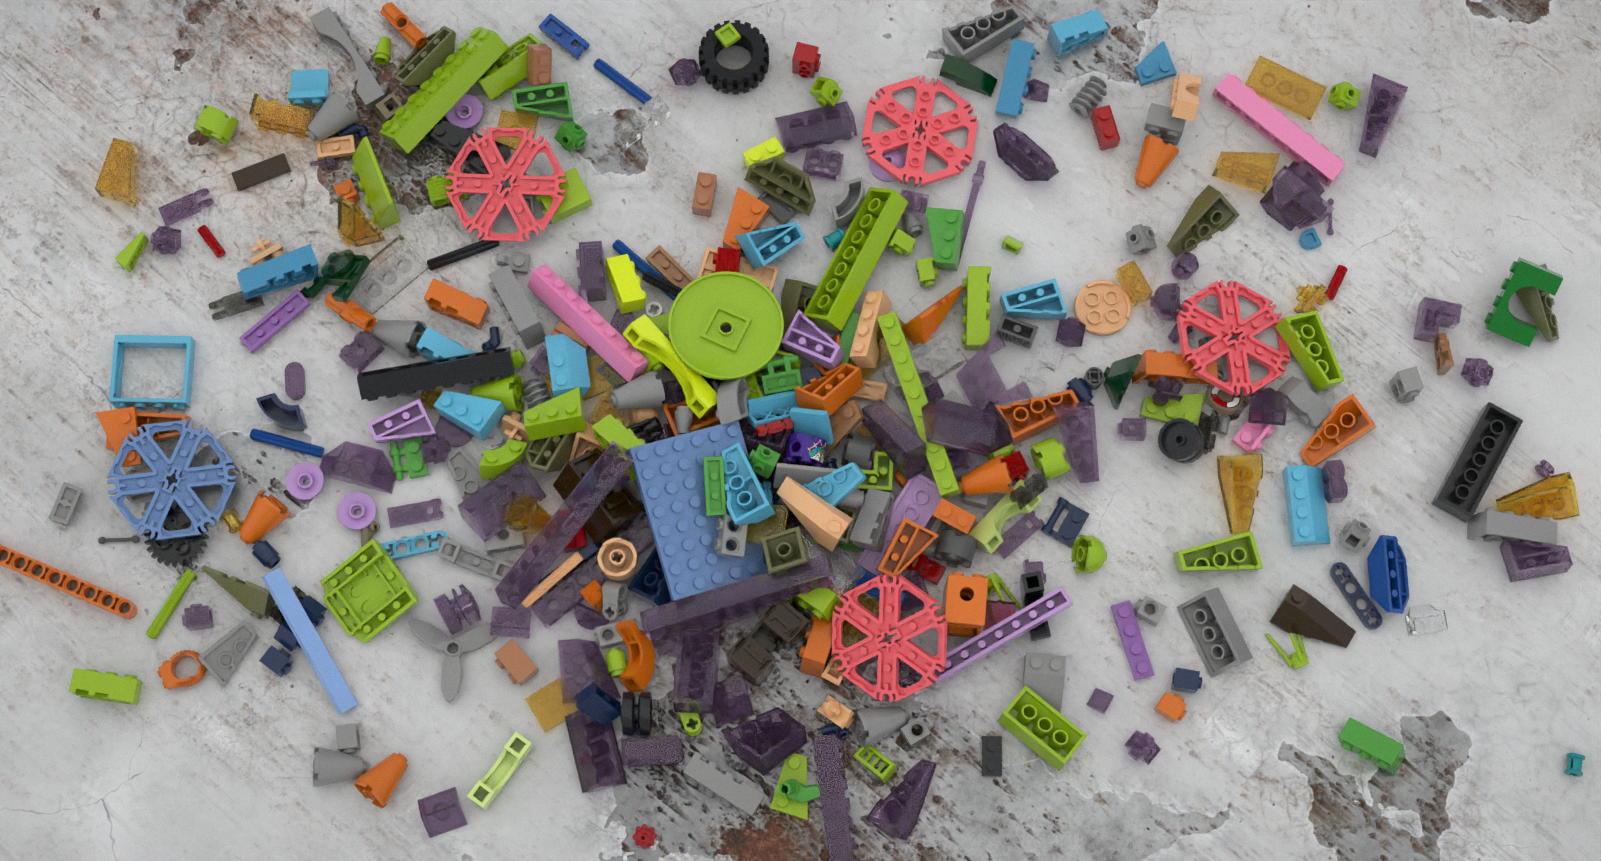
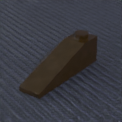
[1269,584,1356,648]

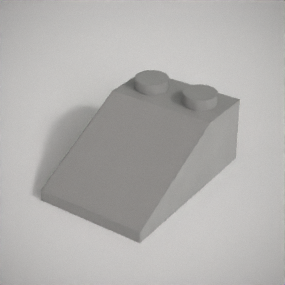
[1022,652,1066,714]

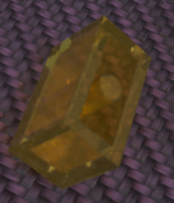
[1115,260,1153,307]

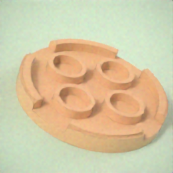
[1074,280,1131,336]

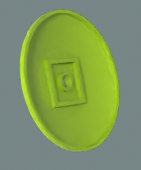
[668,271,784,380]

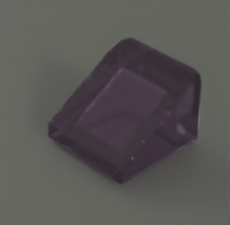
[1024,79,1049,102]
[1086,688,1114,715]

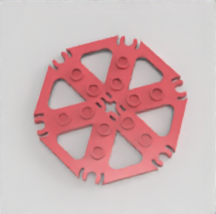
[861,76,978,187]
[445,127,567,242]
[1176,280,1291,396]
[831,574,948,702]

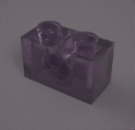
[338,330,385,376]

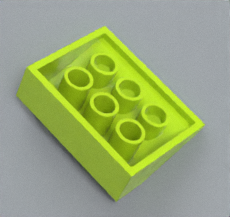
[351,136,401,230]

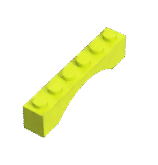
[623,314,717,419]

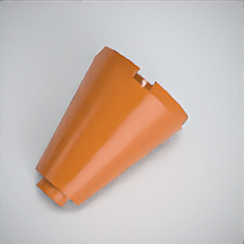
[1134,134,1179,189]
[958,454,1014,495]
[239,490,291,544]
[354,753,408,809]

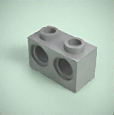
[1389,366,1424,403]
[714,514,748,559]

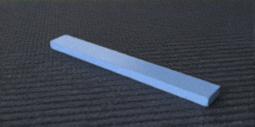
[261,567,358,715]

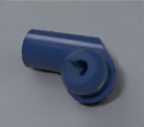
[340,123,369,139]
[481,327,500,351]
[820,723,850,739]

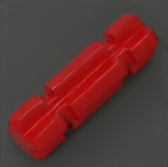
[197,225,225,258]
[1324,265,1348,300]
[756,418,793,437]

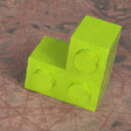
[856,451,894,494]

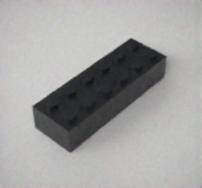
[1431,402,1523,523]

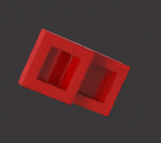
[906,553,946,585]

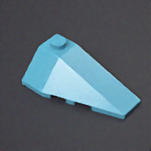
[722,442,776,525]

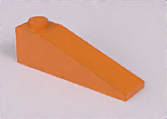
[902,285,963,345]
[1300,393,1377,467]

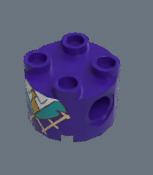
[785,433,827,468]

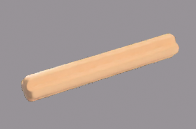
[521,552,583,608]

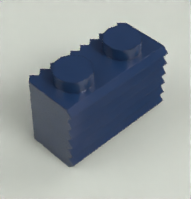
[576,682,621,727]

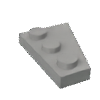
[198,620,257,688]

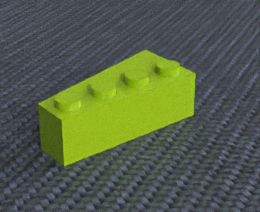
[1173,531,1263,572]

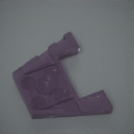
[956,331,1033,409]

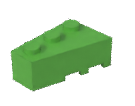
[1338,718,1406,776]

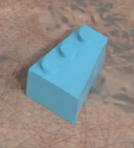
[1047,10,1108,57]
[735,222,805,268]
[999,278,1067,320]
[416,327,476,361]
[433,390,506,441]

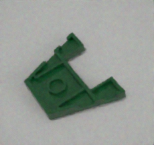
[300,254,371,302]

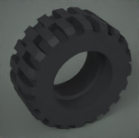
[698,20,769,95]

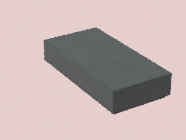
[757,192,796,225]

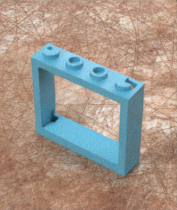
[109,335,196,410]

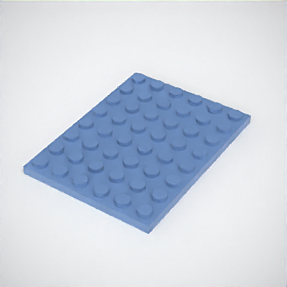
[628,420,769,601]

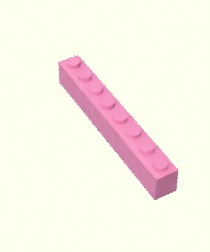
[1212,73,1346,187]
[527,264,649,382]

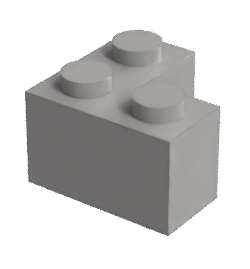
[1144,103,1186,145]

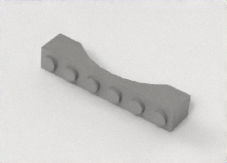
[310,7,388,112]

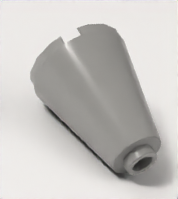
[307,92,359,142]
[371,320,427,359]
[609,370,665,410]
[852,706,908,748]
[313,747,367,787]

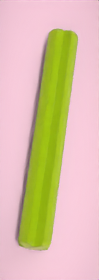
[146,569,196,639]

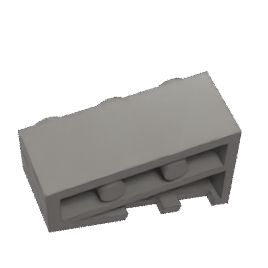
[849,488,896,553]

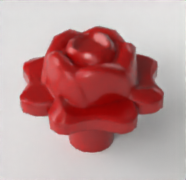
[632,824,657,849]

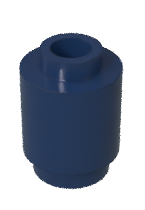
[1066,377,1094,406]
[252,540,281,569]

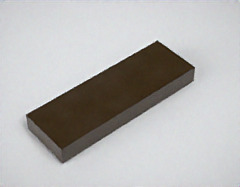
[231,153,291,191]

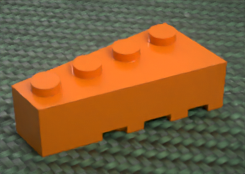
[1132,349,1218,384]
[106,412,192,451]
[799,590,844,679]

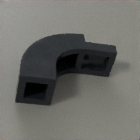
[1020,571,1051,641]

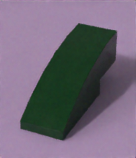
[939,54,997,97]

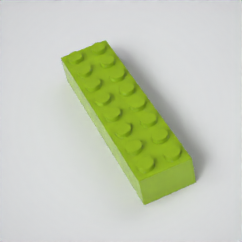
[379,27,509,154]
[803,187,908,331]

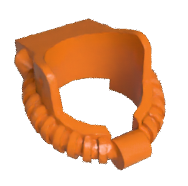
[157,650,206,690]

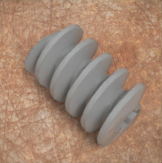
[1069,76,1107,118]
[522,379,550,409]

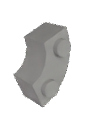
[831,177,865,228]
[1276,376,1331,427]
[716,377,750,425]

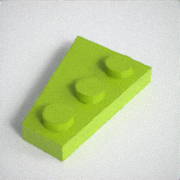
[1140,393,1205,425]
[770,751,808,821]

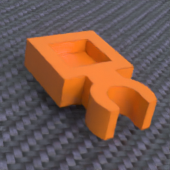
[579,579,603,613]

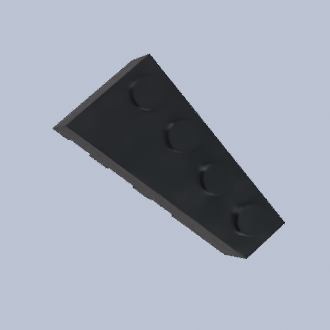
[427,120,511,174]

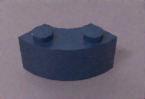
[256,393,308,430]
[274,595,327,652]

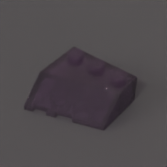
[557,639,621,703]
[721,707,807,776]

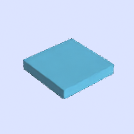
[789,407,834,445]

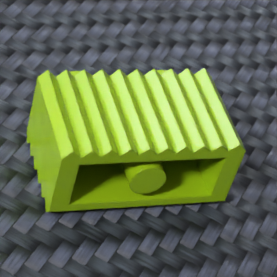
[426,172,469,207]

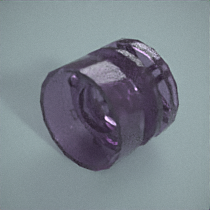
[433,583,482,635]

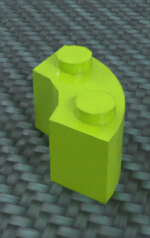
[480,439,527,479]

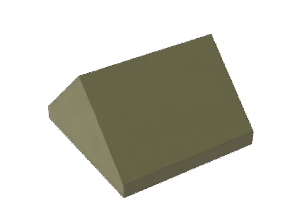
[761,526,809,574]

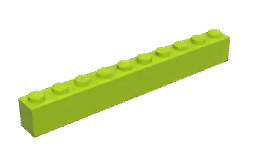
[877,311,961,499]

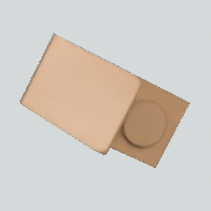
[821,653,846,686]

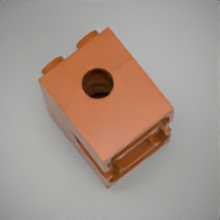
[941,572,988,638]

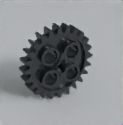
[144,504,209,568]

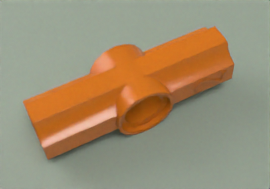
[380,2,428,49]
[325,292,377,332]

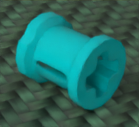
[823,227,845,251]
[1564,753,1585,777]

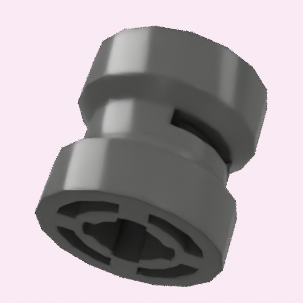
[1083,367,1104,390]

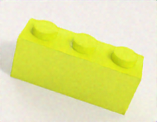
[605,254,647,314]

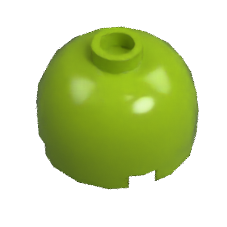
[1071,535,1107,574]

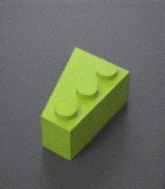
[524,387,587,441]
[591,414,646,482]
[69,668,143,705]

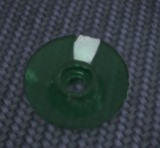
[321,249,354,277]

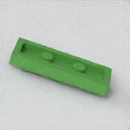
[703,456,726,517]

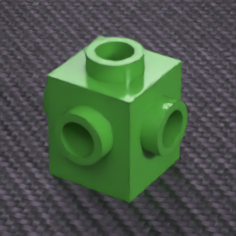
[554,120,588,152]
[748,444,780,479]

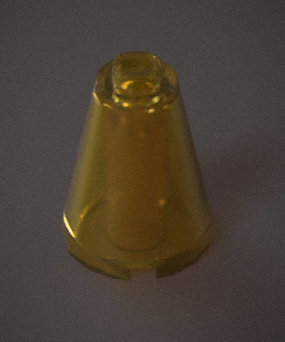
[505,493,556,536]

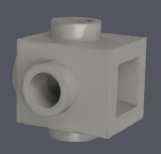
[1125,224,1157,255]
[1340,519,1371,553]

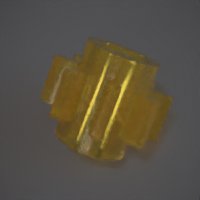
[421,387,442,410]

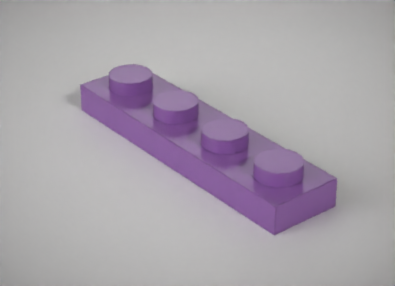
[239,289,311,354]
[1111,600,1155,681]

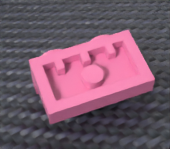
[1232,411,1275,455]

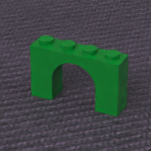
[1484,257,1563,347]

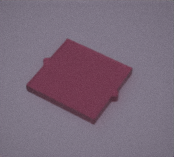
[983,600,1016,629]

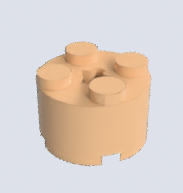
[597,538,638,581]

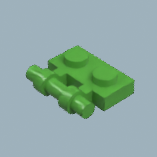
[760,354,803,395]
[389,437,429,481]

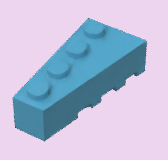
[995,39,1037,118]
[237,244,318,300]

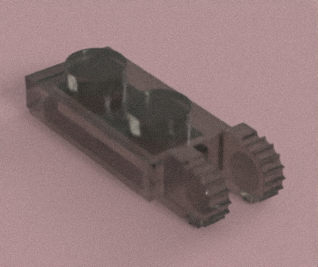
[208,291,265,320]

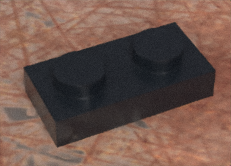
[981,736,1002,777]

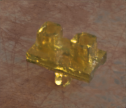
[1293,284,1329,314]

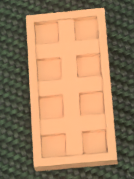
[697,246,779,292]

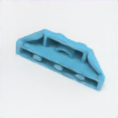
[545,334,591,398]

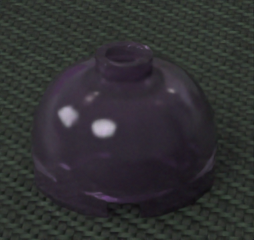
[1150,283,1180,321]

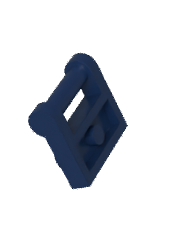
[1041,497,1089,548]

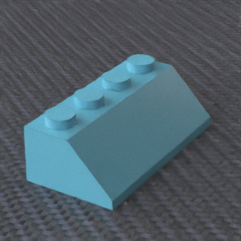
[1282,465,1330,547]

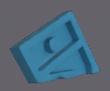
[1135,41,1177,86]

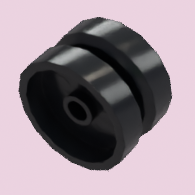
[1158,418,1207,464]
[621,692,652,736]

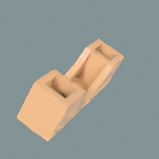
[1169,72,1201,122]
[849,291,892,368]

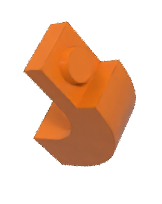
[615,620,655,692]

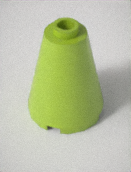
[470,373,525,412]

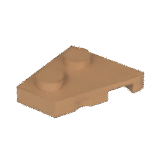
[1433,333,1454,375]

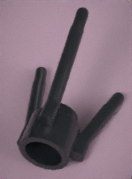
[626,416,663,444]

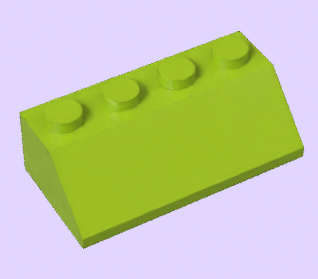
[476,33,543,100]
[997,685,1088,771]

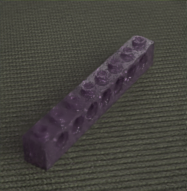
[531,513,655,629]

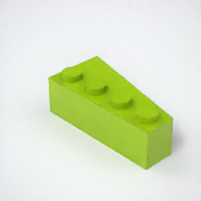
[962,266,991,351]
[1275,310,1344,392]

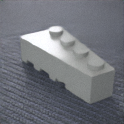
[942,5,1024,63]

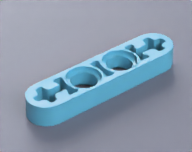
[381,531,449,560]

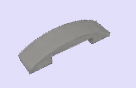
[436,537,516,584]

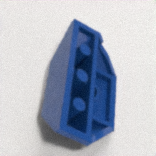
[1367,535,1409,614]

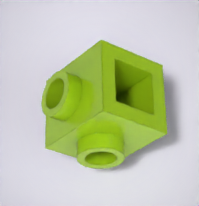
[809,77,843,107]
[1328,82,1361,111]

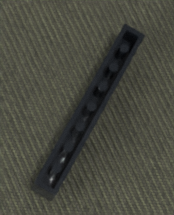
[357,347,515,401]

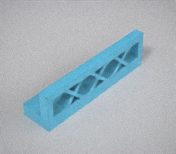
[746,390,801,428]

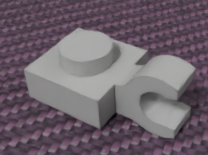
[496,252,530,274]

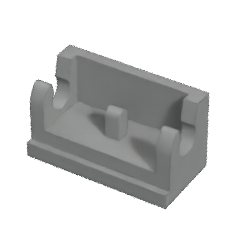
[49,482,83,526]

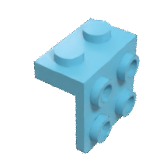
[288,69,329,107]

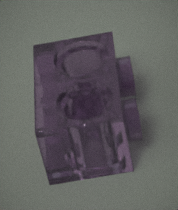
[803,147,844,181]

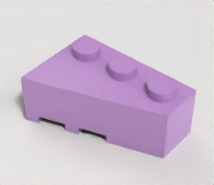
[781,309,844,370]
[367,399,438,443]

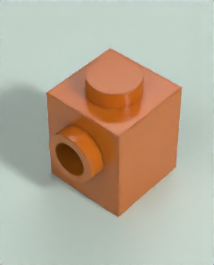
[1154,691,1187,723]

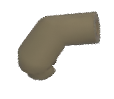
[361,521,380,548]

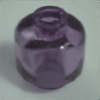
[1171,252,1199,280]

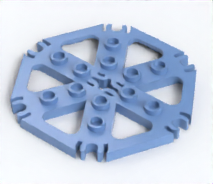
[107,420,236,541]

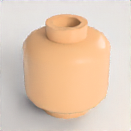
[629,408,658,427]

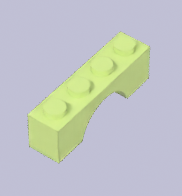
[969,479,1043,555]
[467,732,534,810]

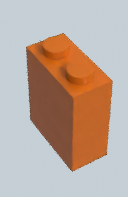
[933,498,977,535]

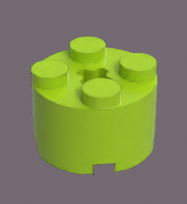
[194,105,239,145]
[1030,437,1071,481]

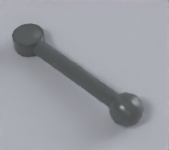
[98,535,140,544]

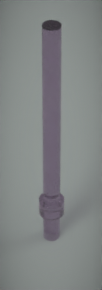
[958,160,986,266]

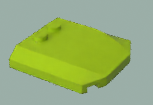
[321,539,420,643]

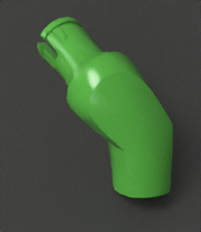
[778,779,821,803]

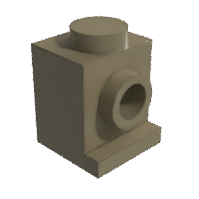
[373,92,404,123]

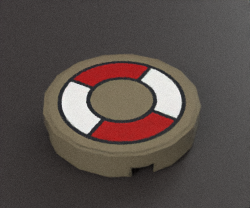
[1205,381,1244,415]

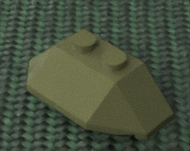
[393,26,456,85]
[745,156,816,216]
[524,432,577,473]

